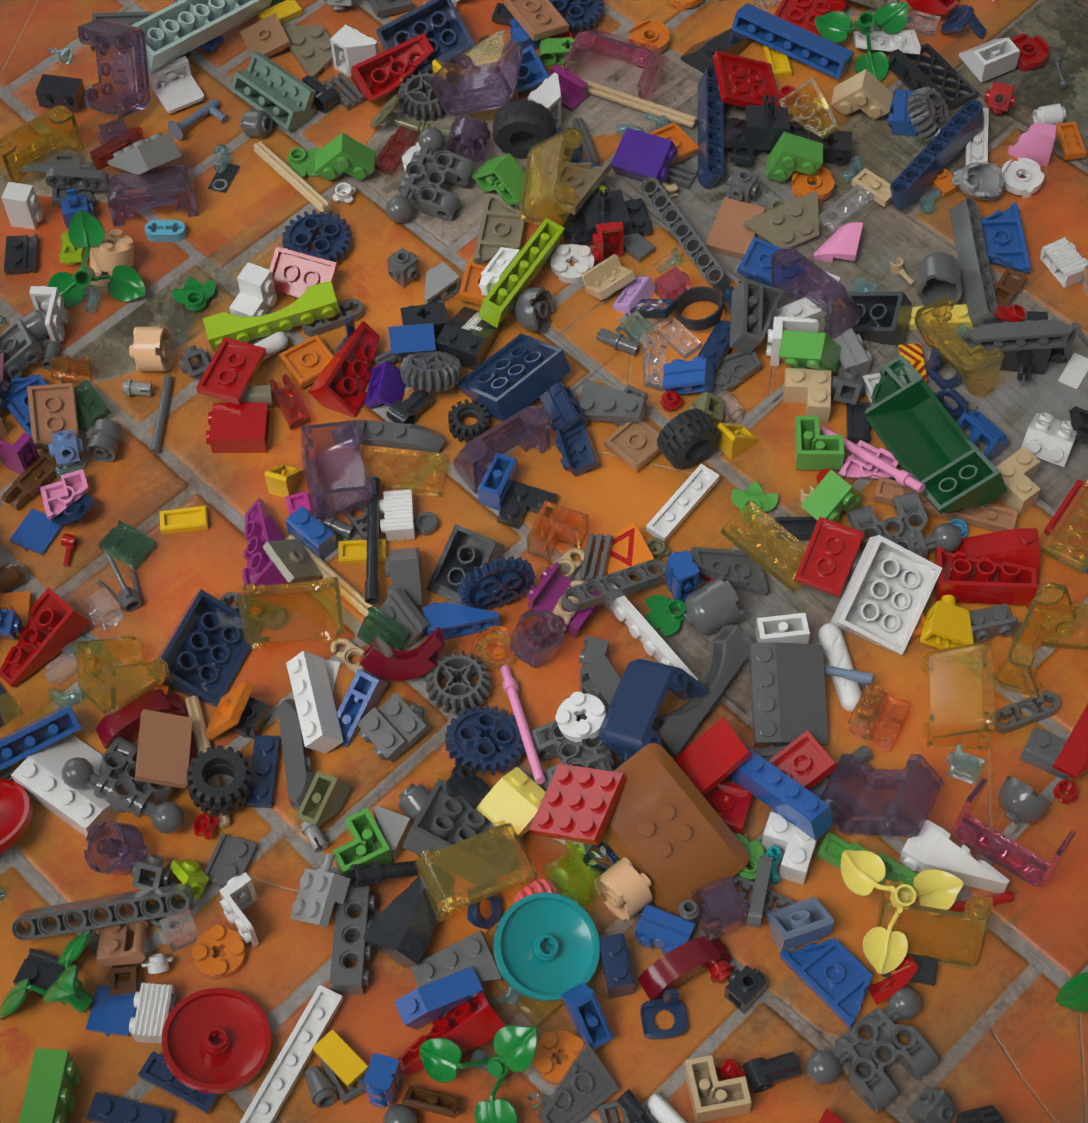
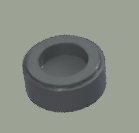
[414,512,438,536]

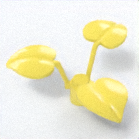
[840,850,964,975]

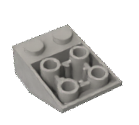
[107,132,181,175]

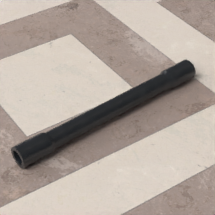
[364,476,381,604]

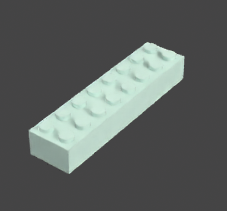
[122,0,272,72]

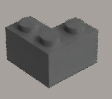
[385,548,423,606]

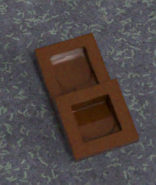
[994,267,1027,307]
[109,944,139,996]

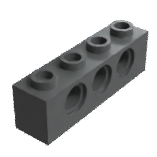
[329,885,376,995]

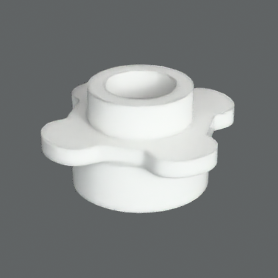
[332,183,356,203]
[141,953,173,974]

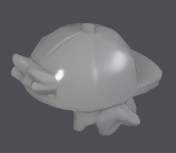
[951,162,1005,202]

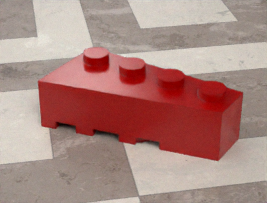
[933,546,1037,605]

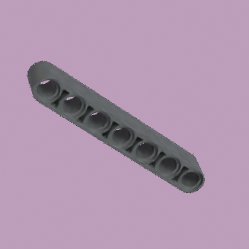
[641,177,731,292]
[950,197,998,327]
[12,884,194,941]

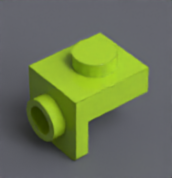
[59,232,86,265]
[169,859,209,900]

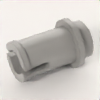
[123,378,152,397]
[301,821,329,853]

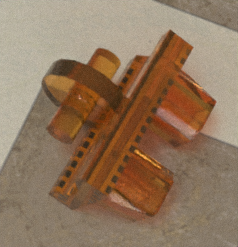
[49,354,92,384]

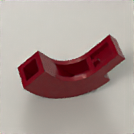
[359,626,445,681]
[95,689,188,749]
[637,935,733,1001]

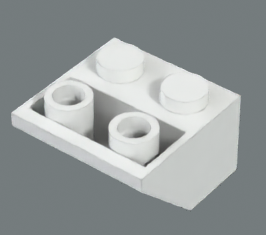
[330,25,379,77]
[959,37,1020,83]
[528,73,562,128]

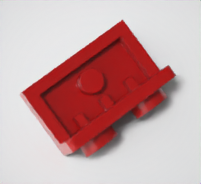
[593,222,624,264]

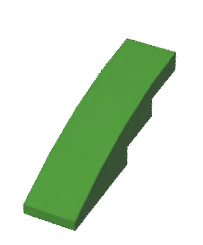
[814,832,917,893]

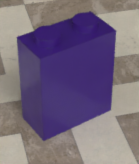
[611,127,677,185]

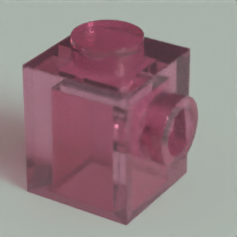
[655,266,690,299]

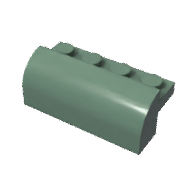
[230,52,316,130]

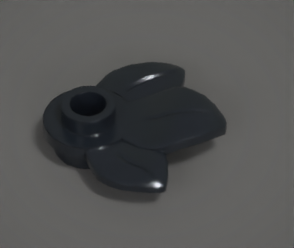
[446,764,491,809]

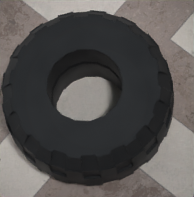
[492,99,556,159]

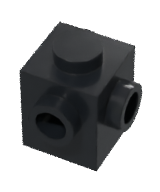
[234,697,271,739]
[724,965,767,1014]

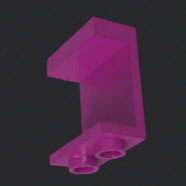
[527,562,600,638]

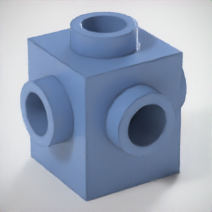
[48,430,84,466]

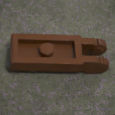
[2,453,63,511]

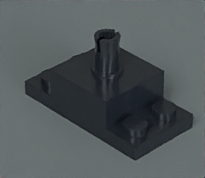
[724,95,808,150]
[558,189,652,246]
[978,319,1076,382]

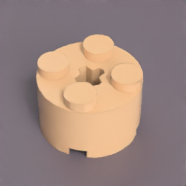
[90,229,134,276]
[129,326,174,372]
[594,857,652,921]

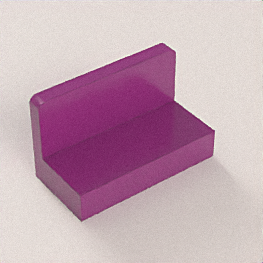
[551,64,588,111]
[0,433,39,475]

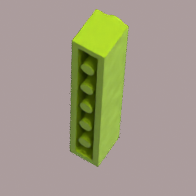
[478,218,565,328]

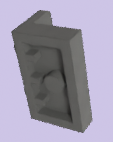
[969,603,1019,642]

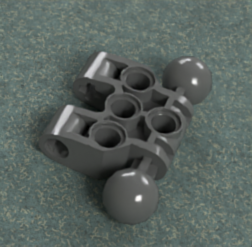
[386,127,476,223]
[847,491,962,580]
[530,693,615,791]
[61,736,184,834]
[806,986,939,1113]

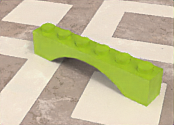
[203,280,341,351]

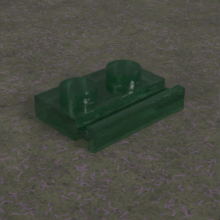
[74,379,112,432]
[98,520,158,571]
[357,606,411,650]

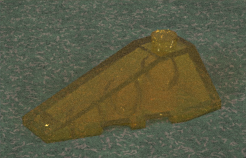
[779,77,840,139]

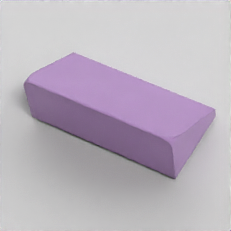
[612,277,656,317]

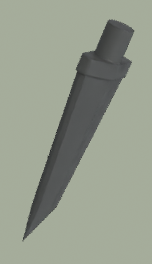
[17,158,92,174]

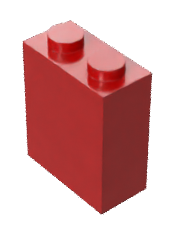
[206,402,270,453]

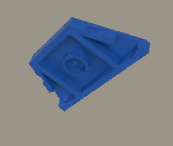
[981,203,1031,273]
[5,374,47,436]
[780,938,873,1029]

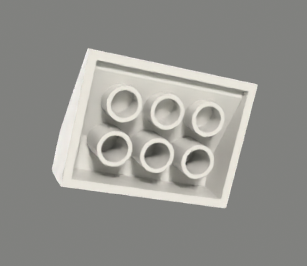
[830,535,942,655]
[11,734,118,841]

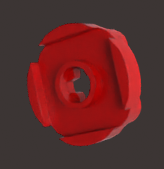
[1011,34,1049,72]

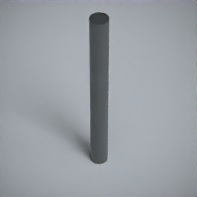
[151,375,173,454]

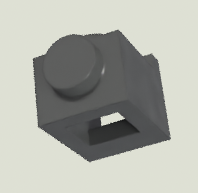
[579,636,609,666]

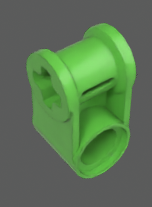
[539,37,578,66]

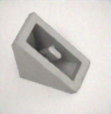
[372,806,412,861]

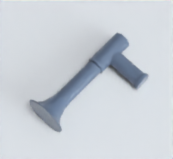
[167,98,228,140]
[824,664,875,692]

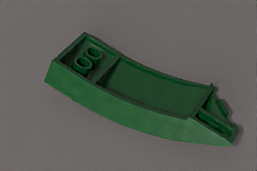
[864,355,1007,514]

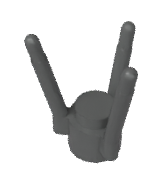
[97,553,144,612]

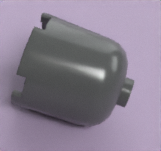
[917,252,962,306]
[683,576,745,635]

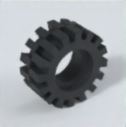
[448,399,490,443]

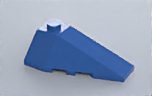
[460,45,549,104]

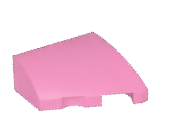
[1008,122,1056,167]
[813,222,863,263]
[838,440,900,479]
[40,469,89,520]

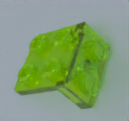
[543,839,596,907]

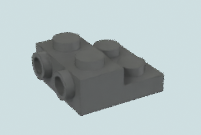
[0,318,43,381]
[357,692,429,763]

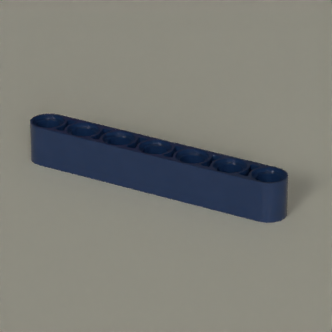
[698,67,724,189]
[890,100,984,209]

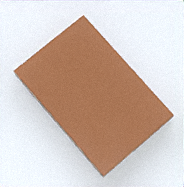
[504,0,569,41]
[706,197,766,259]
[27,383,79,449]
[135,709,192,789]

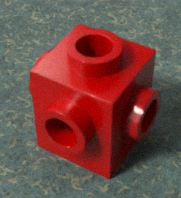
[984,82,1016,115]

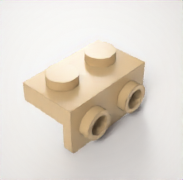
[581,254,636,300]

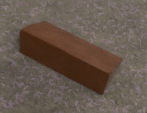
[402,1085,462,1118]

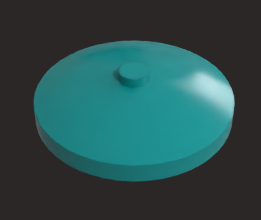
[493,893,600,1002]

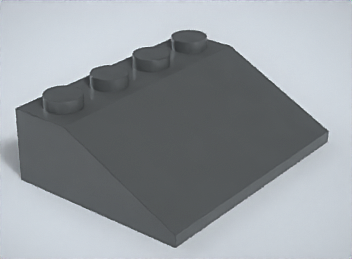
[748,642,829,747]
[402,779,525,894]

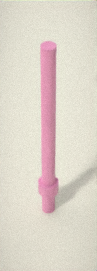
[819,424,925,493]
[500,665,545,784]

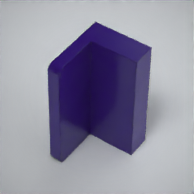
[364,361,405,409]

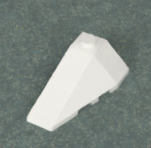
[899,816,1010,893]

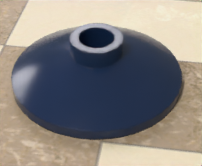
[51,495,95,525]

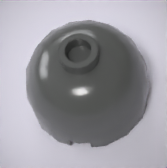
[513,287,554,332]
[998,776,1052,824]

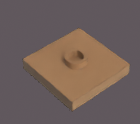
[240,13,292,58]
[604,419,661,472]

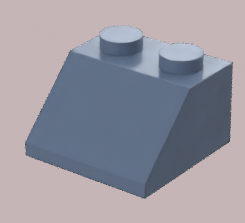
[766,897,834,952]

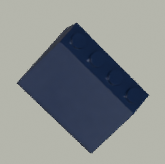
[375,0,476,83]
[457,333,571,423]
[147,589,262,707]

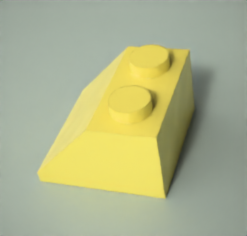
[476,767,546,842]

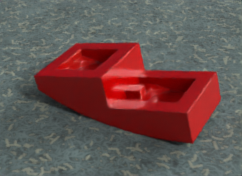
[868,955,918,1005]

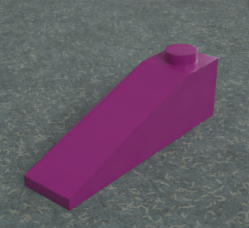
[242,498,287,594]

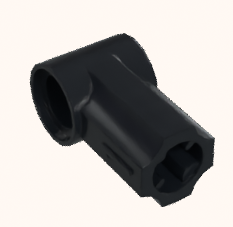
[302,75,340,112]
[386,389,433,424]
[742,1052,801,1093]

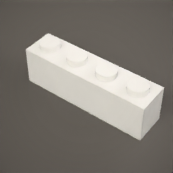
[286,651,343,753]

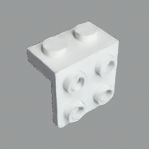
[148,56,204,113]
[29,286,69,343]
[766,316,819,366]
[1021,412,1077,467]
[219,872,259,947]

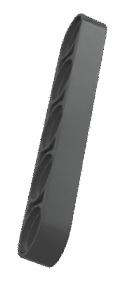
[562,559,666,612]

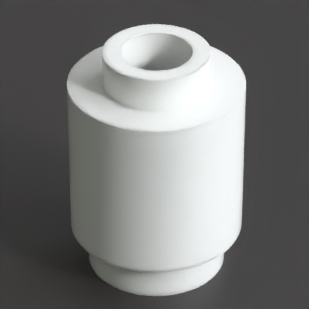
[1033,104,1066,125]

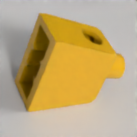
[920,595,973,656]

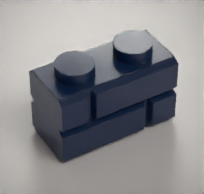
[540,382,588,434]
[599,933,635,998]

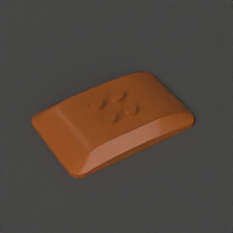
[602,743,749,917]

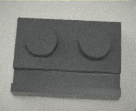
[378,587,429,648]
[1019,727,1069,780]
[204,833,258,888]

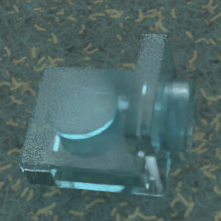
[615,310,654,343]
[946,744,985,785]

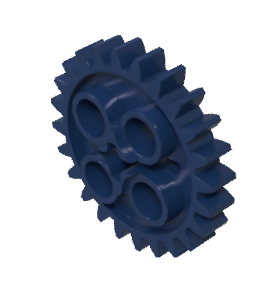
[549,0,604,34]
[282,209,352,263]
[457,556,536,611]
[445,705,525,776]

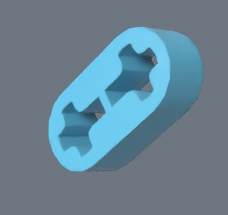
[144,220,187,242]

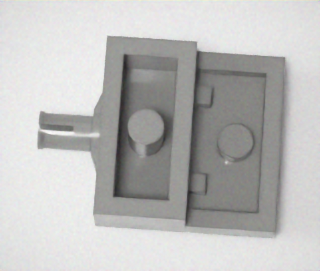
[290,853,350,927]

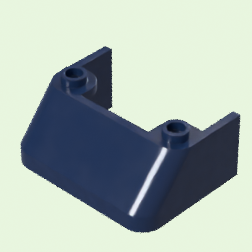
[599,658,709,761]

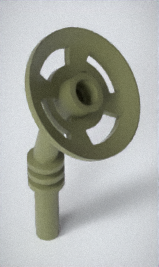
[370,95,453,137]

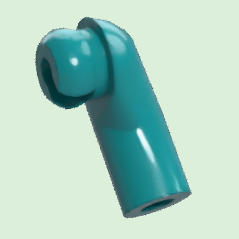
[764,845,782,886]

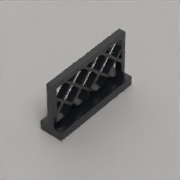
[889,43,979,109]

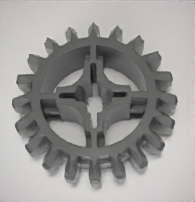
[398,71,454,122]
[906,86,951,142]
[400,350,462,392]
[425,650,492,715]

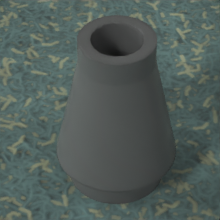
[304,1066,337,1108]

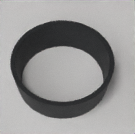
[675,286,723,331]

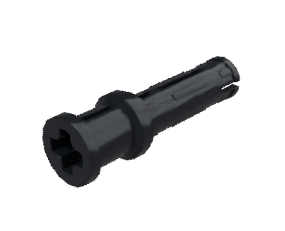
[348,859,427,888]

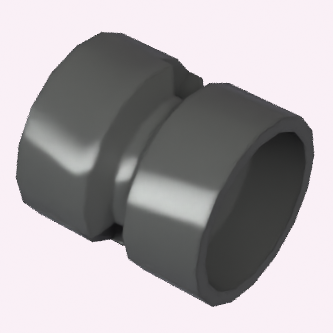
[86,419,123,462]

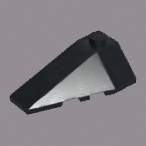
[680,28,754,73]
[362,864,453,968]

